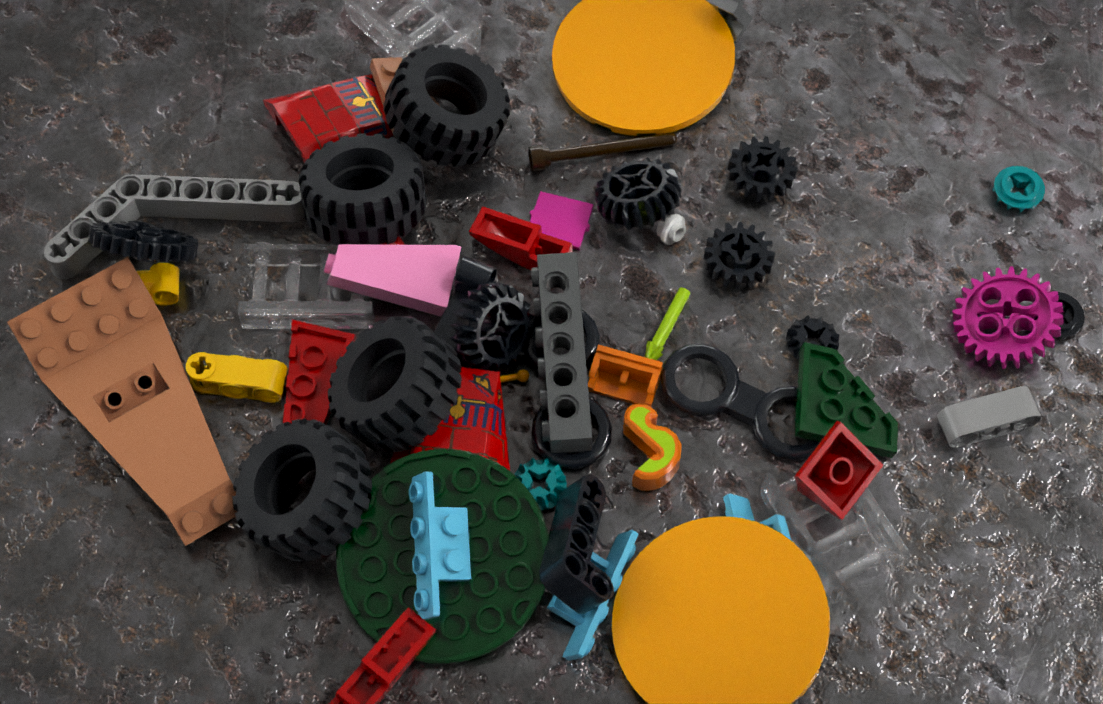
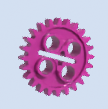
[952,266,1064,369]

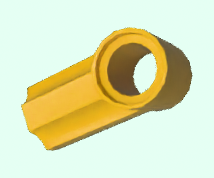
[137,263,180,306]

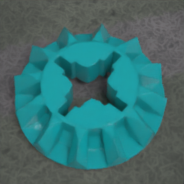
[993,166,1045,212]
[514,458,567,511]

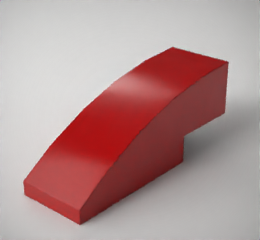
[469,206,573,270]

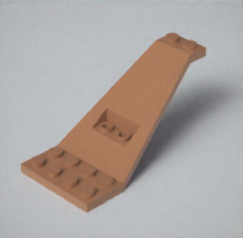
[7,257,237,546]

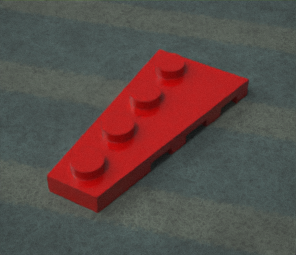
[283,320,356,425]

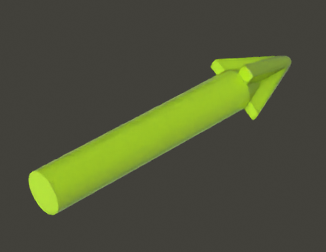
[645,287,690,360]

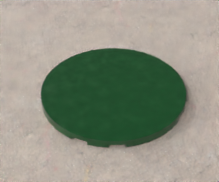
[336,449,549,664]

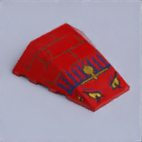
[263,74,393,163]
[390,367,510,471]

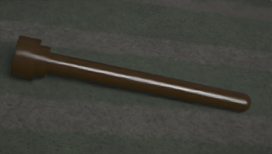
[528,133,677,172]

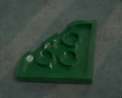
[795,342,898,458]

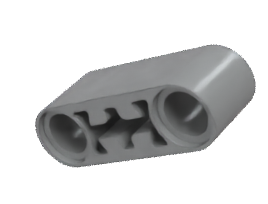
[937,386,1042,448]

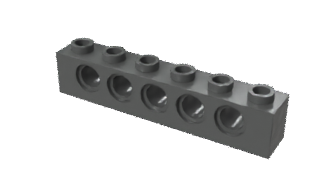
[531,252,592,453]

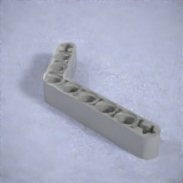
[43,174,305,279]

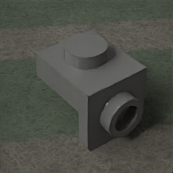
[710,0,753,43]

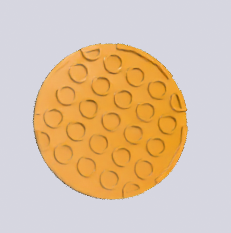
[552,0,735,136]
[612,516,830,704]

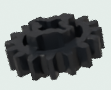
[727,136,797,202]
[703,222,775,290]

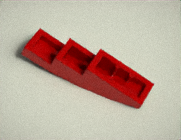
[329,607,436,704]

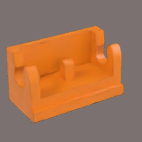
[588,344,663,407]

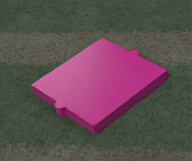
[530,191,594,250]

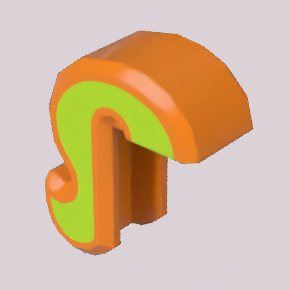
[623,403,682,491]

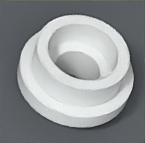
[657,214,686,245]

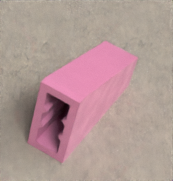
[324,244,462,316]

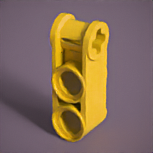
[186,352,288,403]

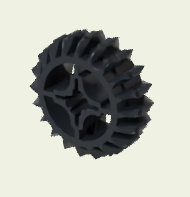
[595,157,682,231]
[450,282,534,372]

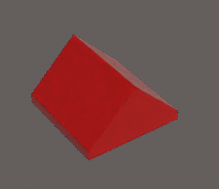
[795,421,884,520]

